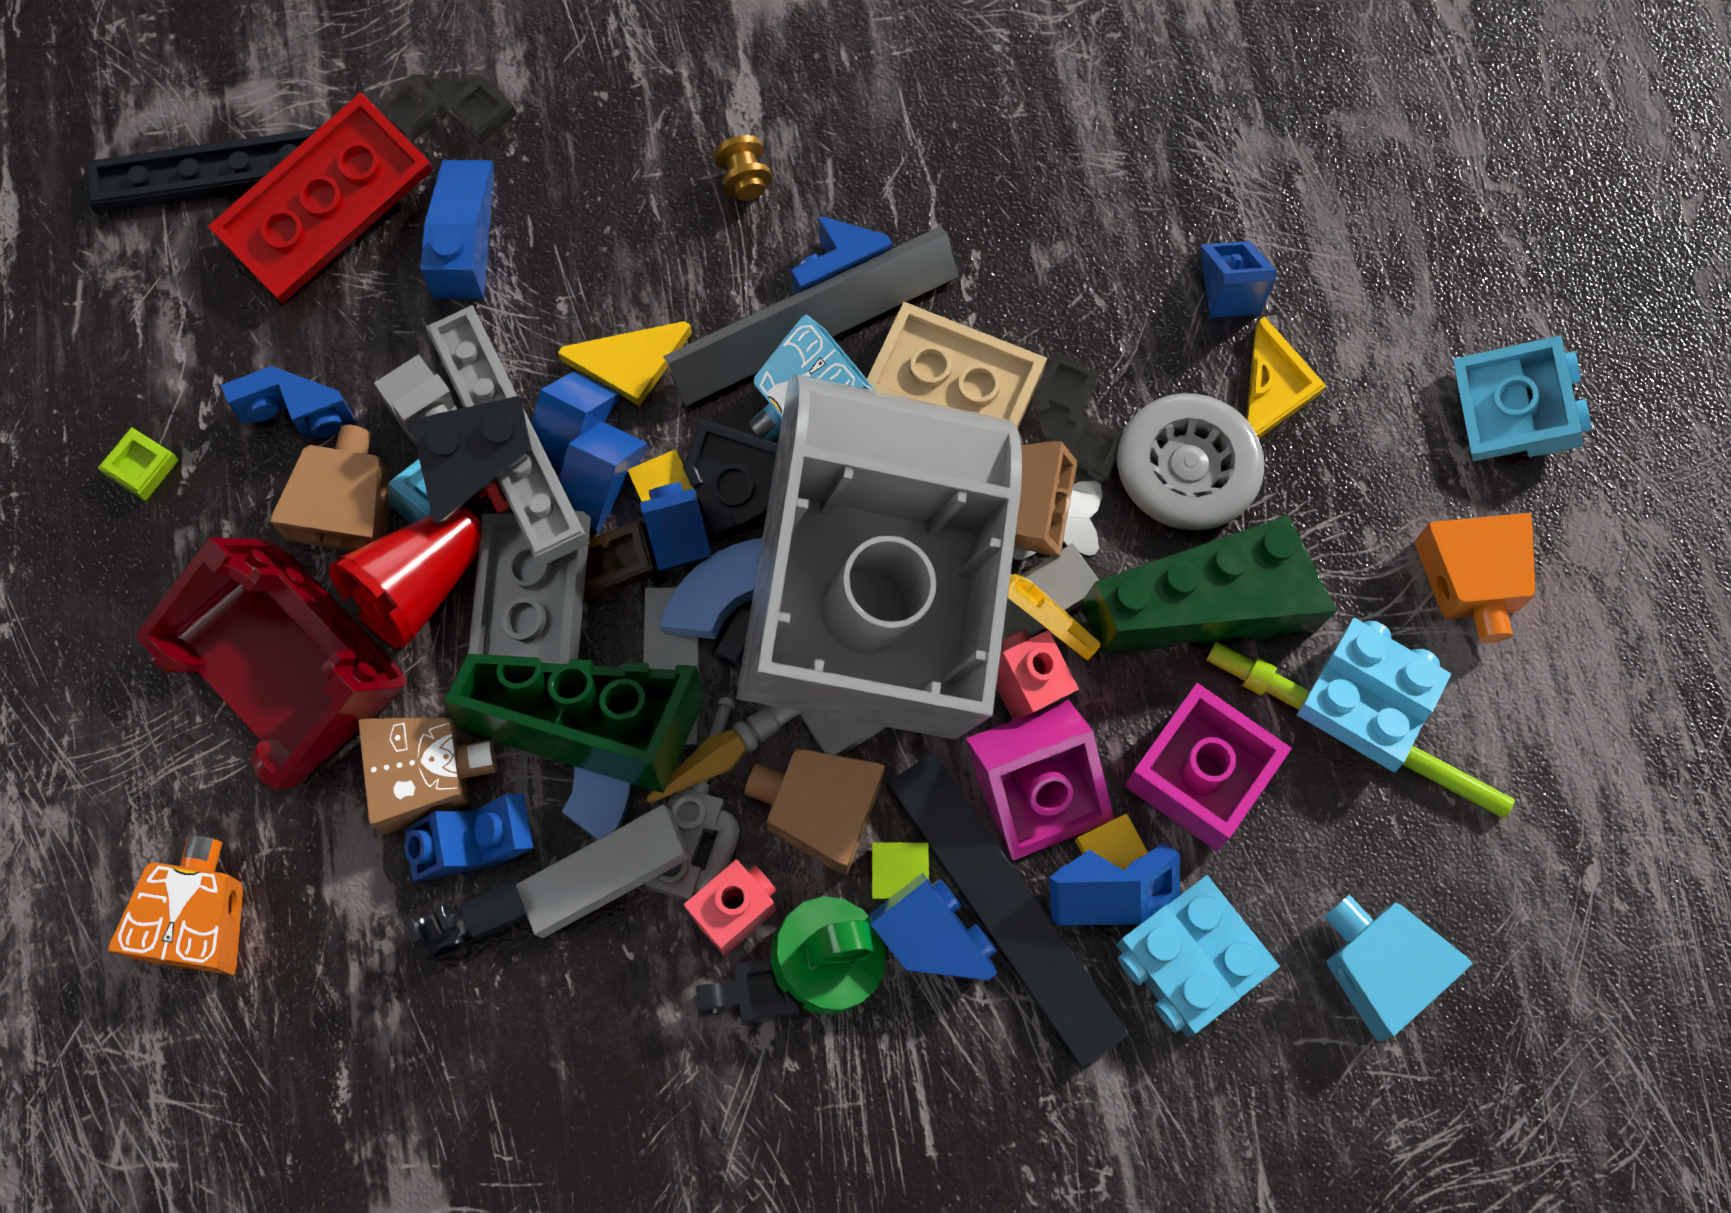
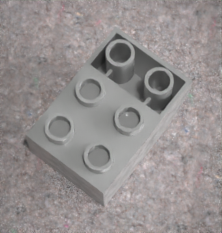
[736,374,1022,740]

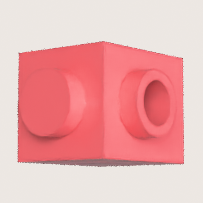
[996,629,1079,720]
[683,859,777,957]

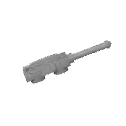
[645,697,740,901]

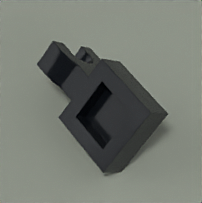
[696,958,800,1026]

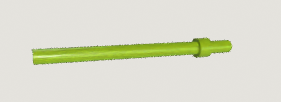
[1206,642,1515,818]

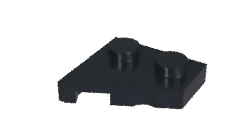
[410,396,533,525]

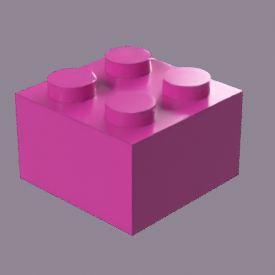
[1125,683,1292,852]

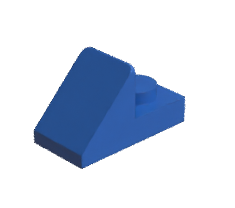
[791,217,892,295]

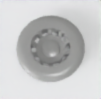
[1117,393,1264,530]

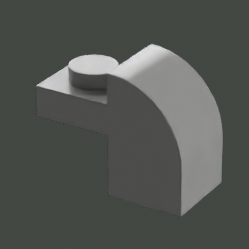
[374,354,457,446]

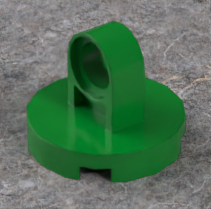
[770,896,885,1015]

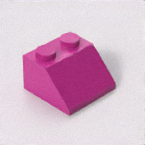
[966,699,1114,861]

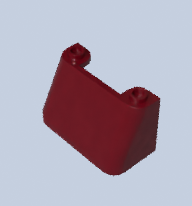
[134,537,406,791]

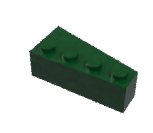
[1080,515,1337,654]
[444,654,706,793]

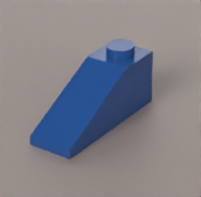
[420,160,494,299]

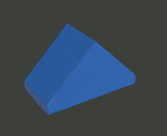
[1200,241,1276,318]
[531,370,621,476]
[558,422,648,534]

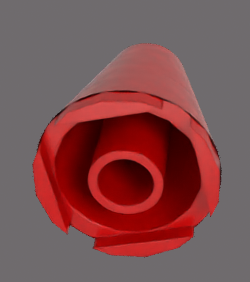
[329,508,482,649]

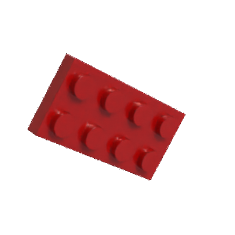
[208,92,434,304]

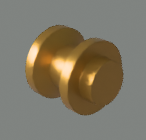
[714,135,772,201]

